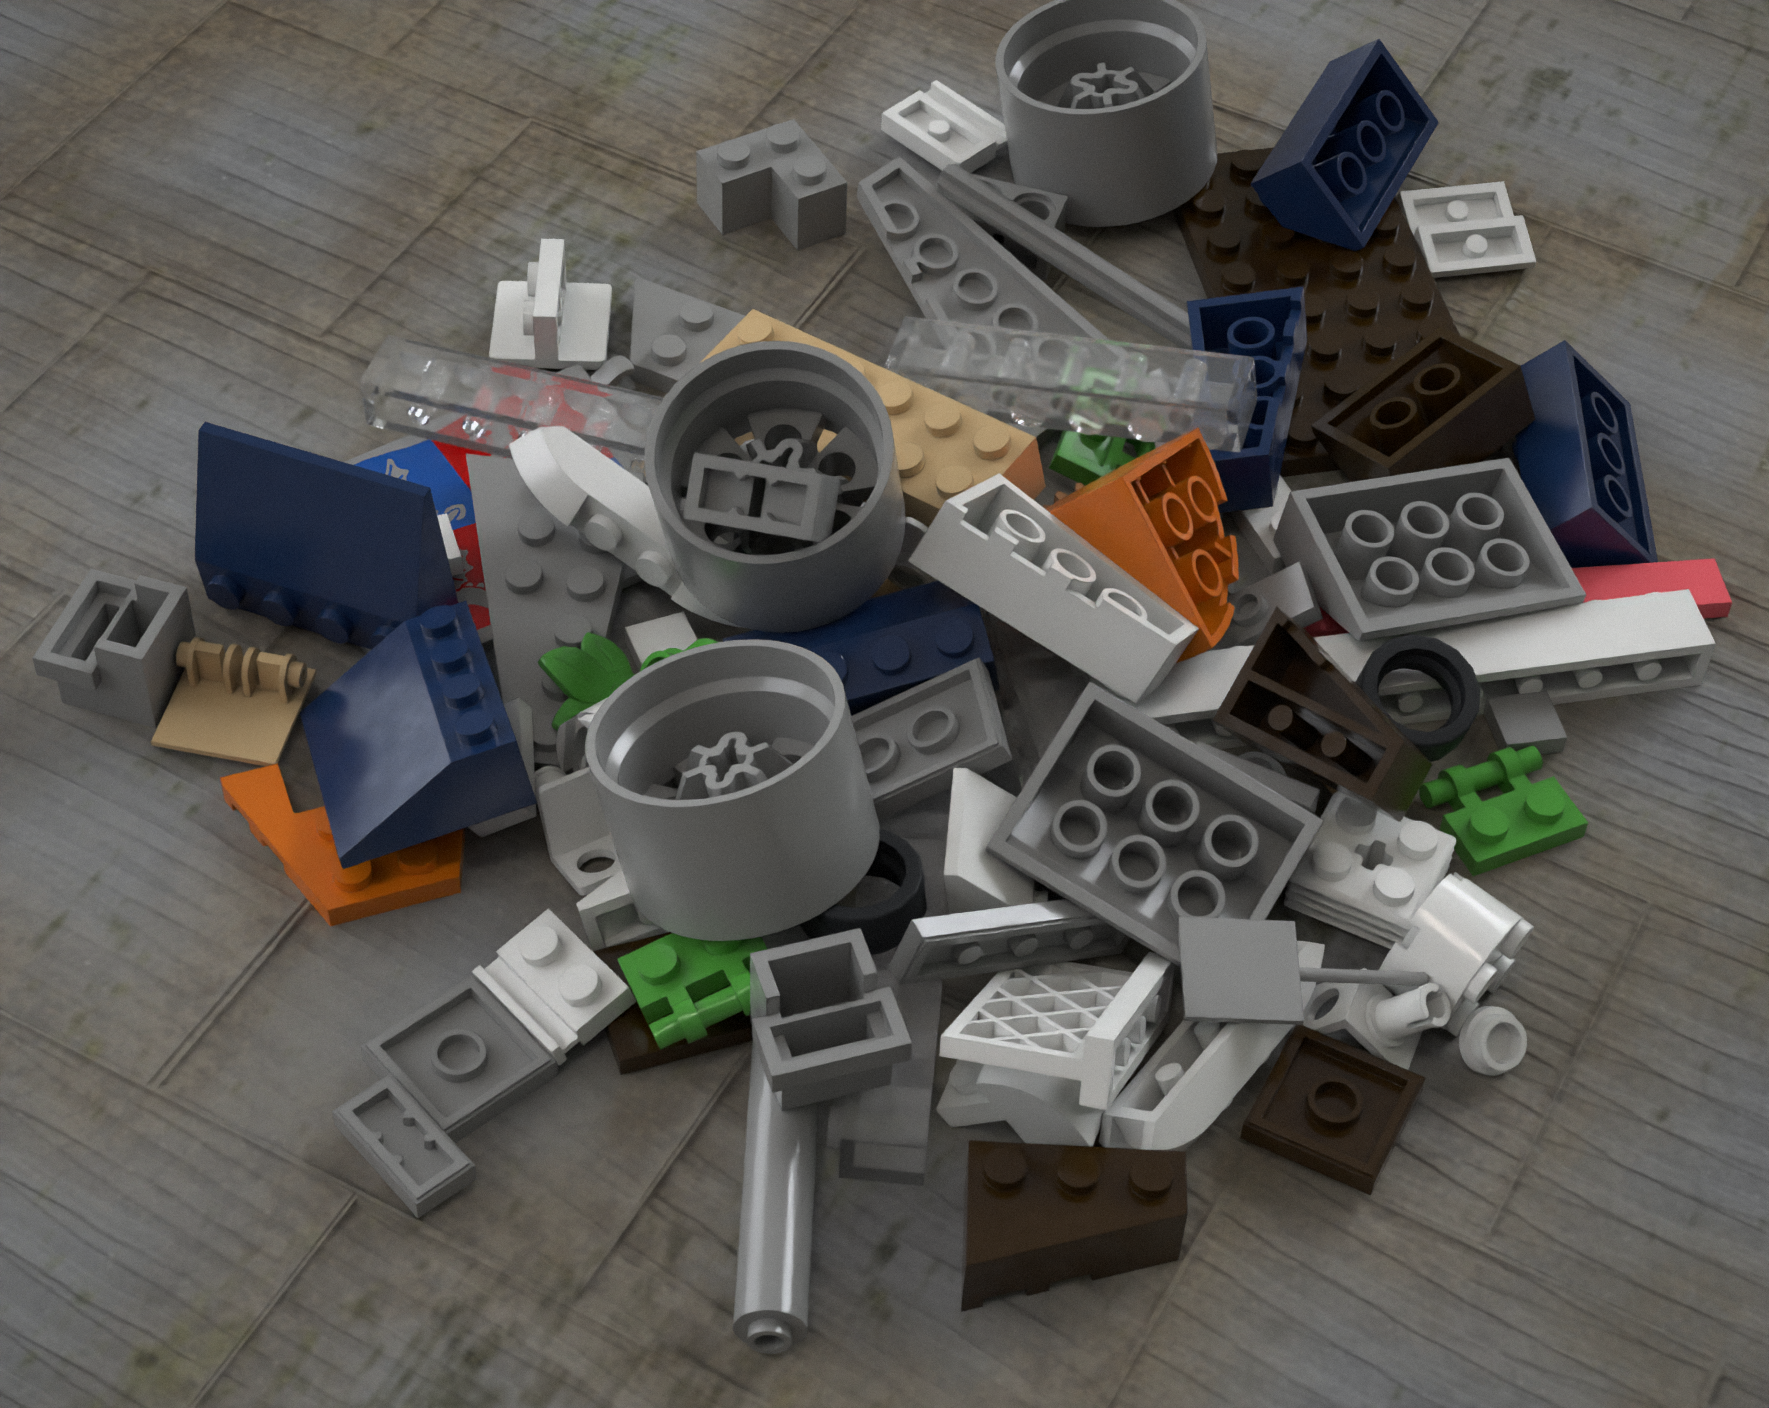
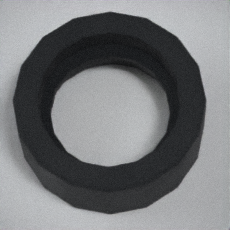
[1355,634,1480,762]
[800,829,927,955]

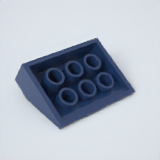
[195,422,459,650]
[300,601,537,869]

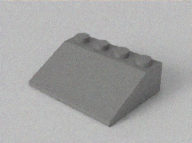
[1273,458,1586,641]
[986,682,1324,967]

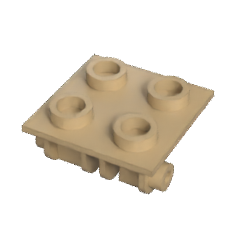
[151,637,317,766]

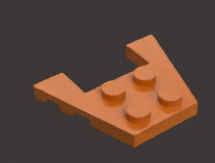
[220,763,466,927]

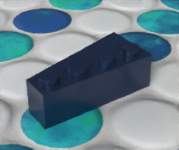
[1187,287,1307,513]

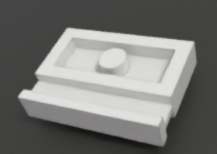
[881,80,1008,173]
[472,909,636,1066]

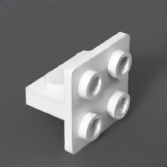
[489,238,612,370]

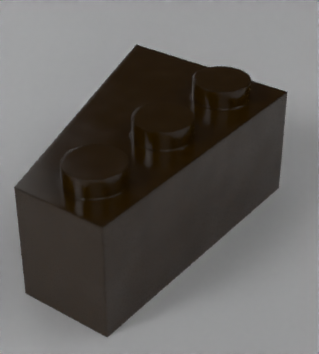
[1213,606,1433,822]
[961,1140,1188,1312]

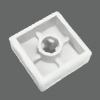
[1283,791,1456,949]

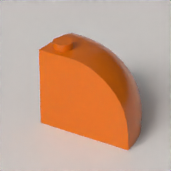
[1045,427,1239,663]

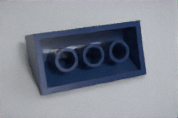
[1251,39,1439,251]
[1512,340,1658,568]
[723,581,1000,716]

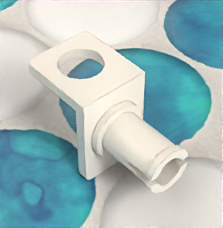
[535,765,622,896]
[1290,968,1451,1070]

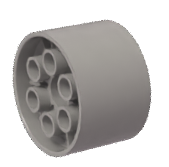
[995,0,1218,227]
[645,341,906,633]
[585,639,880,941]

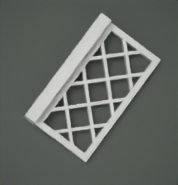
[939,952,1175,1110]

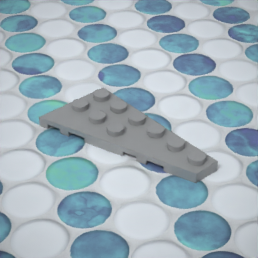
[856,156,1137,447]
[466,454,645,775]

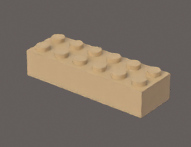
[700,309,1046,528]

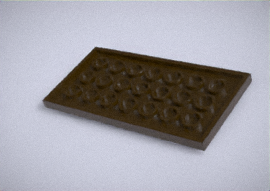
[1172,148,1503,477]

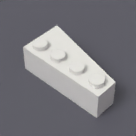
[908,473,1199,704]

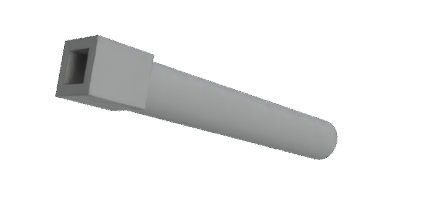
[733,924,819,1354]

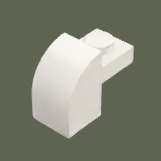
[936,1059,1106,1147]

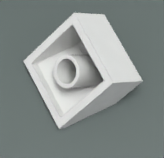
[944,768,1050,914]

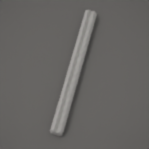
[935,164,1192,355]

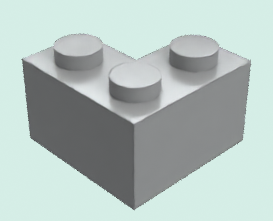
[696,119,847,250]

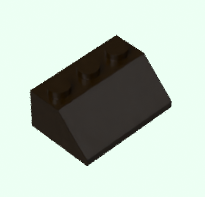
[1311,326,1536,482]

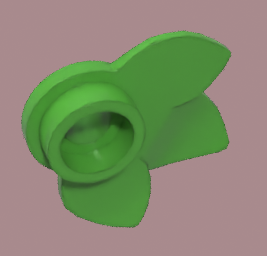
[538,632,635,731]

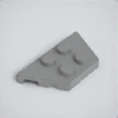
[630,277,745,393]

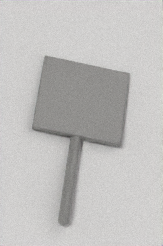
[1178,917,1429,1025]

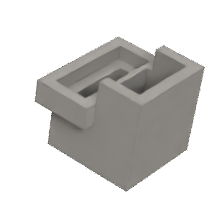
[32,569,196,728]
[750,928,912,1111]

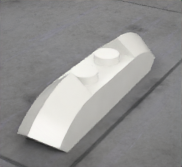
[509,426,745,628]
[1099,941,1325,1152]

